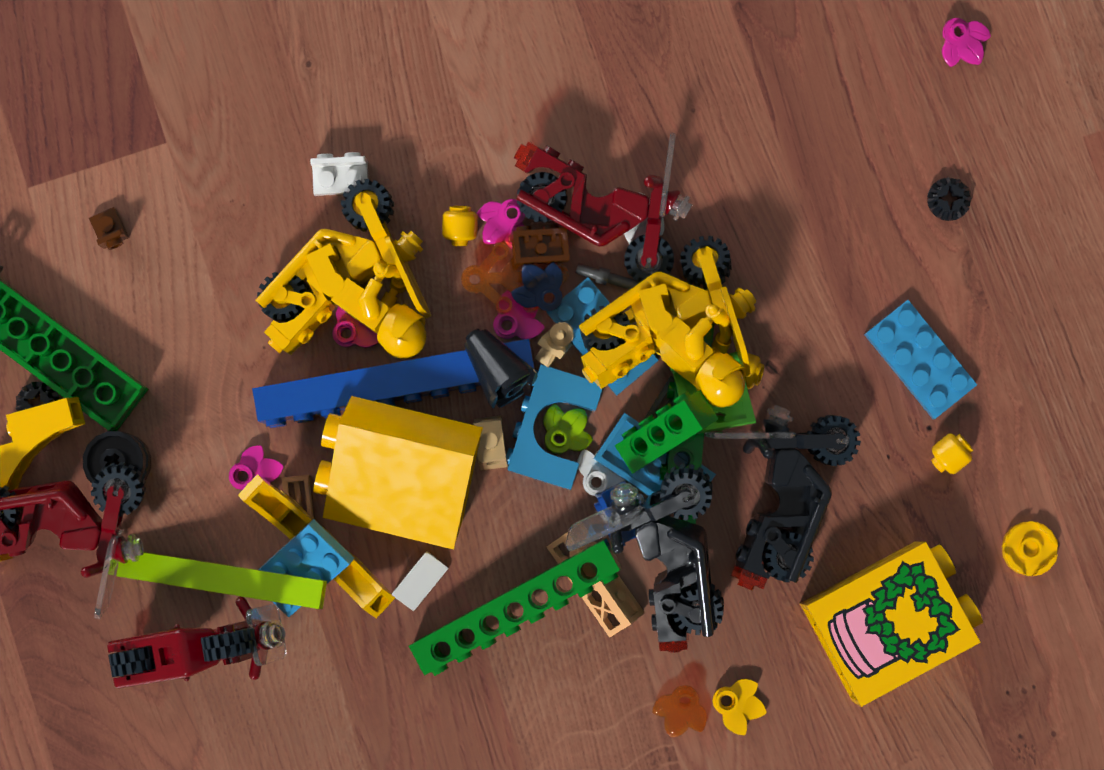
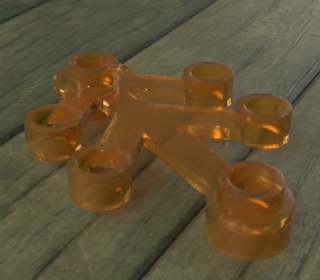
[461,242,568,314]

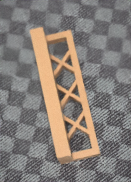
[547,522,645,637]

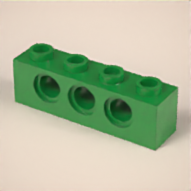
[615,390,719,474]

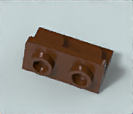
[508,224,570,266]

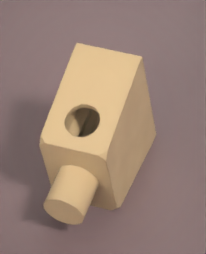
[473,415,508,471]

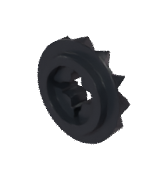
[927,177,972,221]
[15,382,60,411]

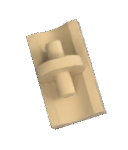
[535,322,574,368]

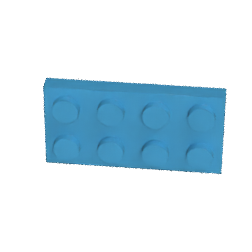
[546,277,659,396]
[864,300,977,419]
[593,413,716,518]
[258,519,354,617]

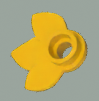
[712,679,767,735]

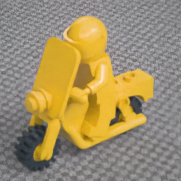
[255,179,431,359]
[579,236,756,407]

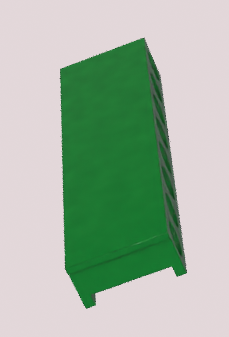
[0,278,149,431]

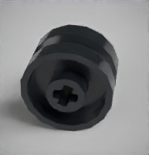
[83,431,151,492]

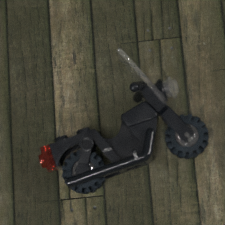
[704,405,861,591]
[565,464,724,653]

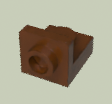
[89,207,129,250]

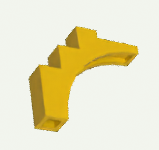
[0,397,85,562]
[238,474,395,619]

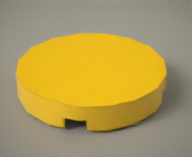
[1001,521,1058,576]

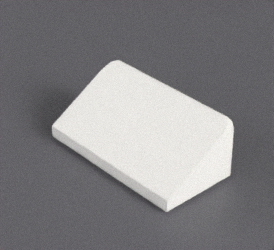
[392,551,449,611]

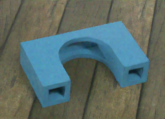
[506,365,602,490]

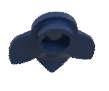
[511,262,563,311]

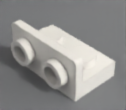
[310,152,368,196]

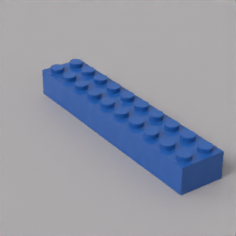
[252,339,534,428]

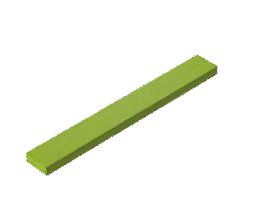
[116,550,327,609]

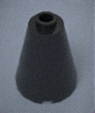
[464,329,538,408]

